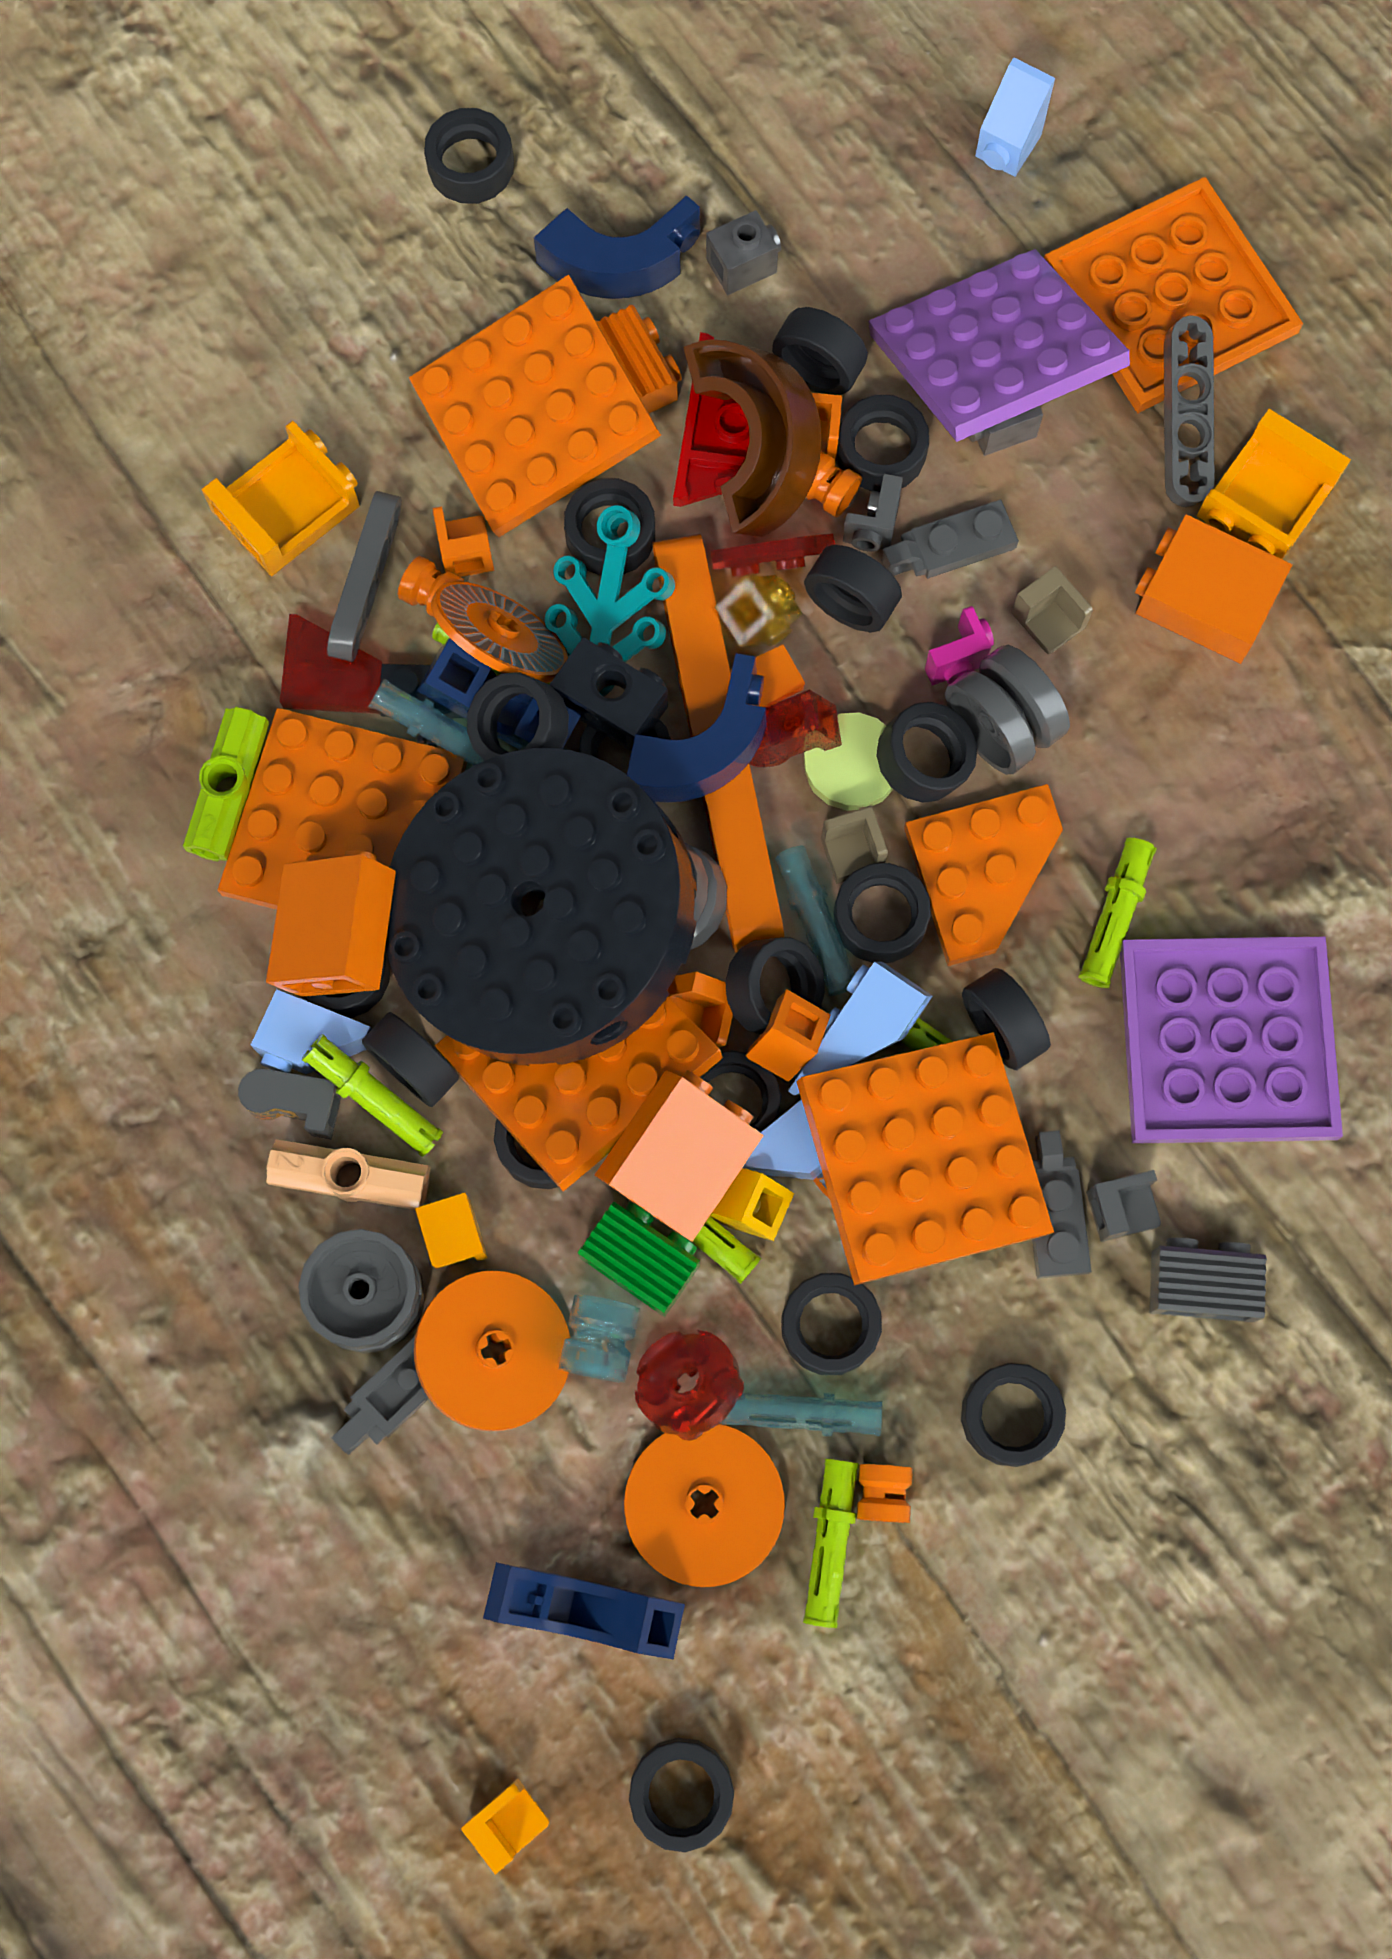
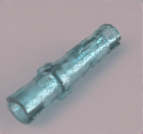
[368,679,511,766]
[775,845,855,996]
[721,1390,882,1437]

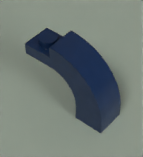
[533,195,700,299]
[627,653,767,802]
[483,1562,685,1660]

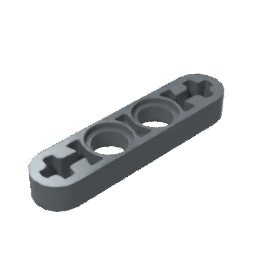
[1164,315,1214,507]
[327,491,402,662]

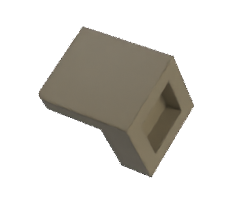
[1012,566,1093,654]
[821,806,888,884]

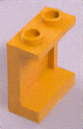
[1197,409,1351,560]
[201,420,360,577]

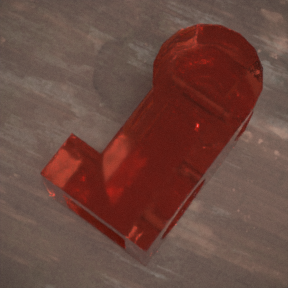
[749,689,842,767]

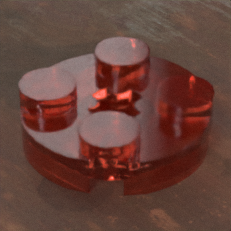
[634,1330,744,1441]

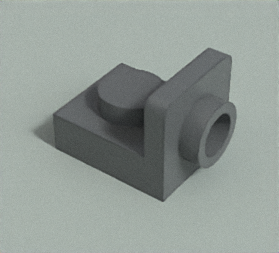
[843,474,903,552]

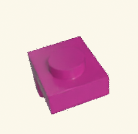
[925,606,994,686]

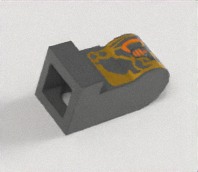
[238,1069,341,1140]

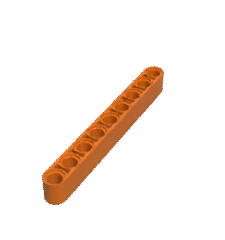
[652,534,785,953]

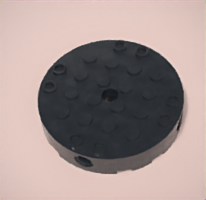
[385,748,697,1066]

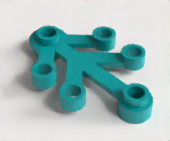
[544,505,675,696]

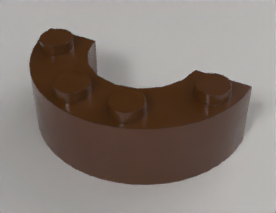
[683,339,822,537]

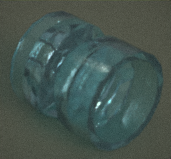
[559,1295,640,1383]

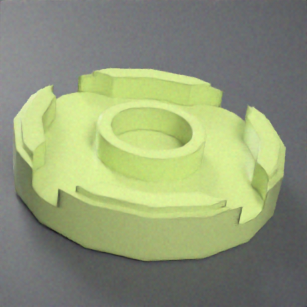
[803,712,893,811]

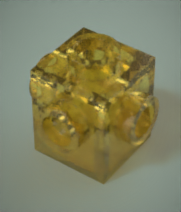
[714,574,803,647]

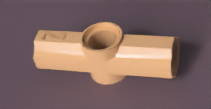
[266,1139,430,1210]

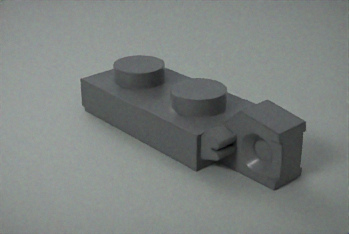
[881,499,1019,579]
[1032,1130,1092,1279]
[331,1337,429,1455]

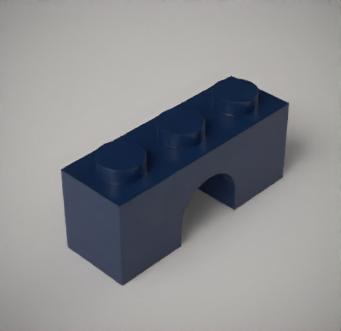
[417,639,581,750]

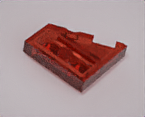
[711,533,835,577]
[279,614,383,714]

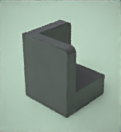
[1086,1170,1161,1242]

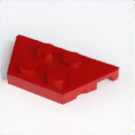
[673,332,750,507]

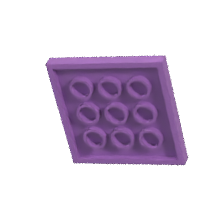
[869,249,1130,442]
[1120,936,1343,1143]

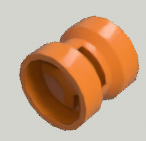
[806,451,862,518]
[397,555,465,618]
[856,1464,913,1523]

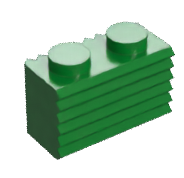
[578,1201,700,1317]

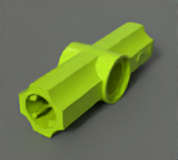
[183,707,269,862]

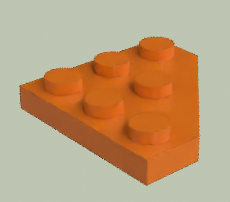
[904,784,1063,966]

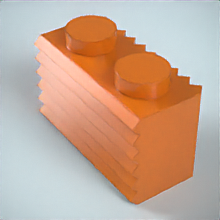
[596,305,682,413]

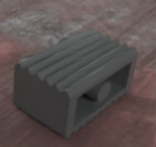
[1149,1238,1267,1322]

